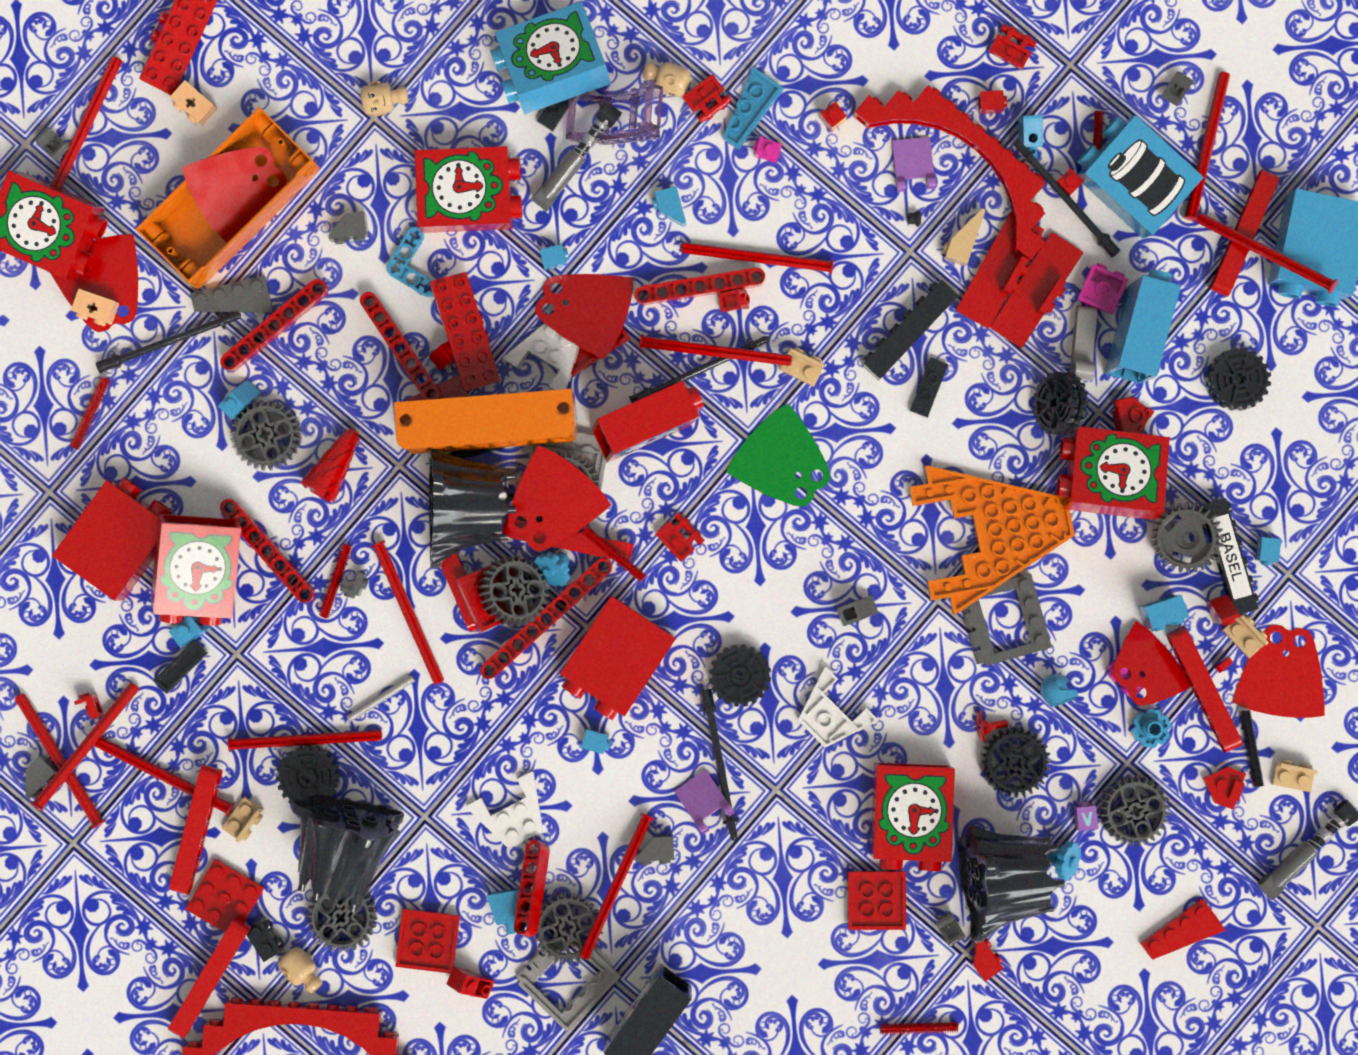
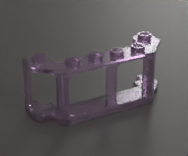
[566,80,663,145]

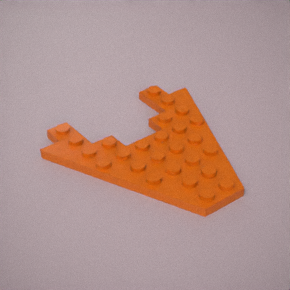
[909,466,1075,615]

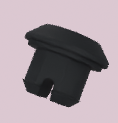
[907,210,921,227]

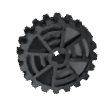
[1205,348,1271,411]
[1033,371,1089,435]
[709,644,771,707]
[276,745,341,805]

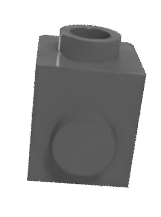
[1161,71,1194,106]
[35,127,70,161]
[340,572,369,599]
[935,913,966,947]

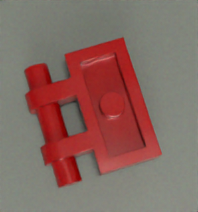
[989,24,1037,70]
[682,74,732,124]
[656,512,705,562]

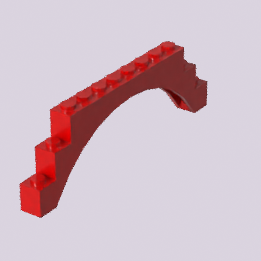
[853,85,1046,263]
[182,997,399,1055]

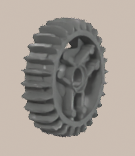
[1151,502,1224,573]

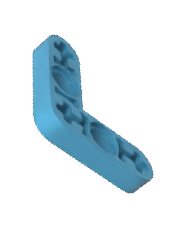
[387,227,434,297]

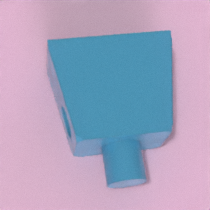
[1018,115,1043,158]
[168,616,212,649]
[487,888,519,934]

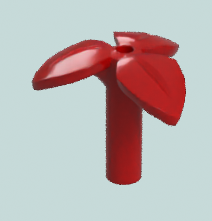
[975,710,1008,743]

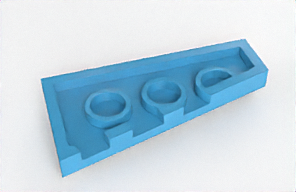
[723,67,784,150]

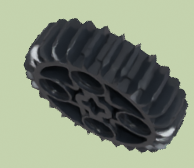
[980,726,1052,798]

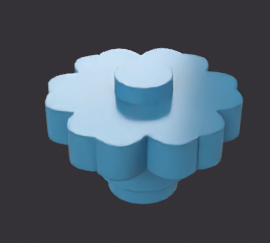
[534,552,570,587]
[1131,709,1171,748]
[1047,841,1081,881]

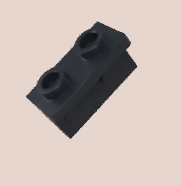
[247,917,284,962]

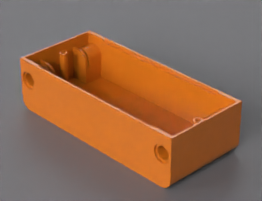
[135,107,320,289]
[394,389,578,454]

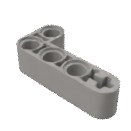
[1070,305,1097,381]

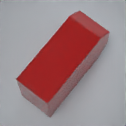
[1214,657,1233,673]

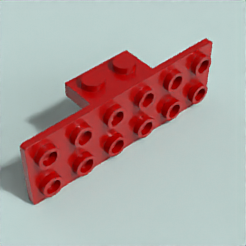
[139,0,218,96]
[956,211,1044,329]
[990,232,1083,348]
[430,272,500,392]

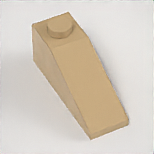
[942,209,985,266]

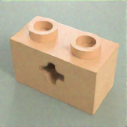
[170,80,217,126]
[71,289,119,326]

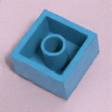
[1138,595,1189,632]

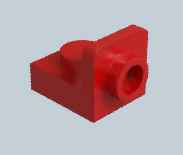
[718,289,750,313]
[74,692,104,719]

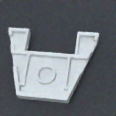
[503,324,579,390]
[798,667,879,747]
[466,771,543,849]

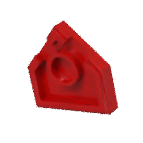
[1112,396,1154,434]
[1202,766,1246,810]

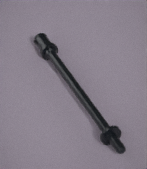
[1014,140,1121,258]
[96,312,241,374]
[629,336,770,403]
[700,689,740,841]

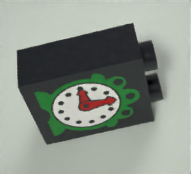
[603,963,692,1055]

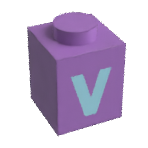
[1073,801,1098,831]

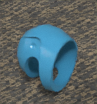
[1040,674,1078,707]

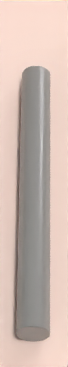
[346,675,415,722]

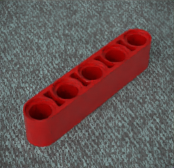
[441,553,477,632]
[514,840,550,937]

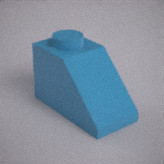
[652,186,686,227]
[218,380,262,421]

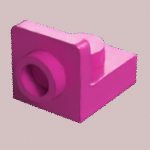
[752,136,782,163]

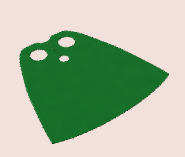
[726,404,830,507]

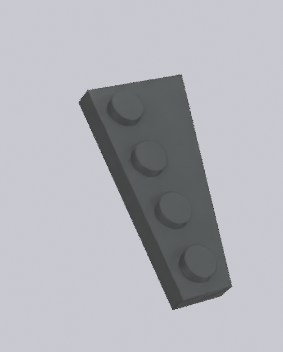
[190,275,274,313]

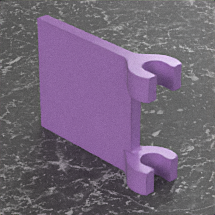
[892,137,936,192]
[674,769,735,834]

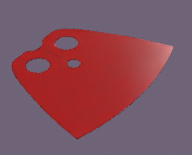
[1113,621,1191,706]

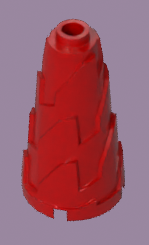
[300,428,360,503]

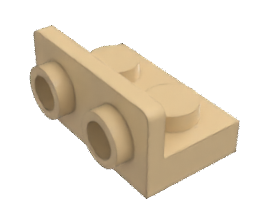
[780,347,824,387]
[1222,614,1269,658]
[1271,759,1318,792]
[222,796,264,843]

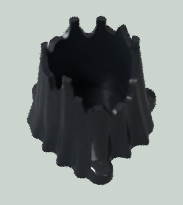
[429,449,516,568]
[292,796,404,912]
[958,825,1065,943]

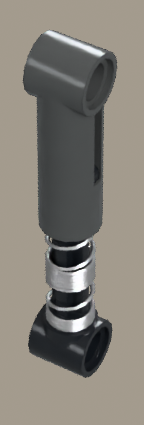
[531,101,622,212]
[1257,799,1358,900]

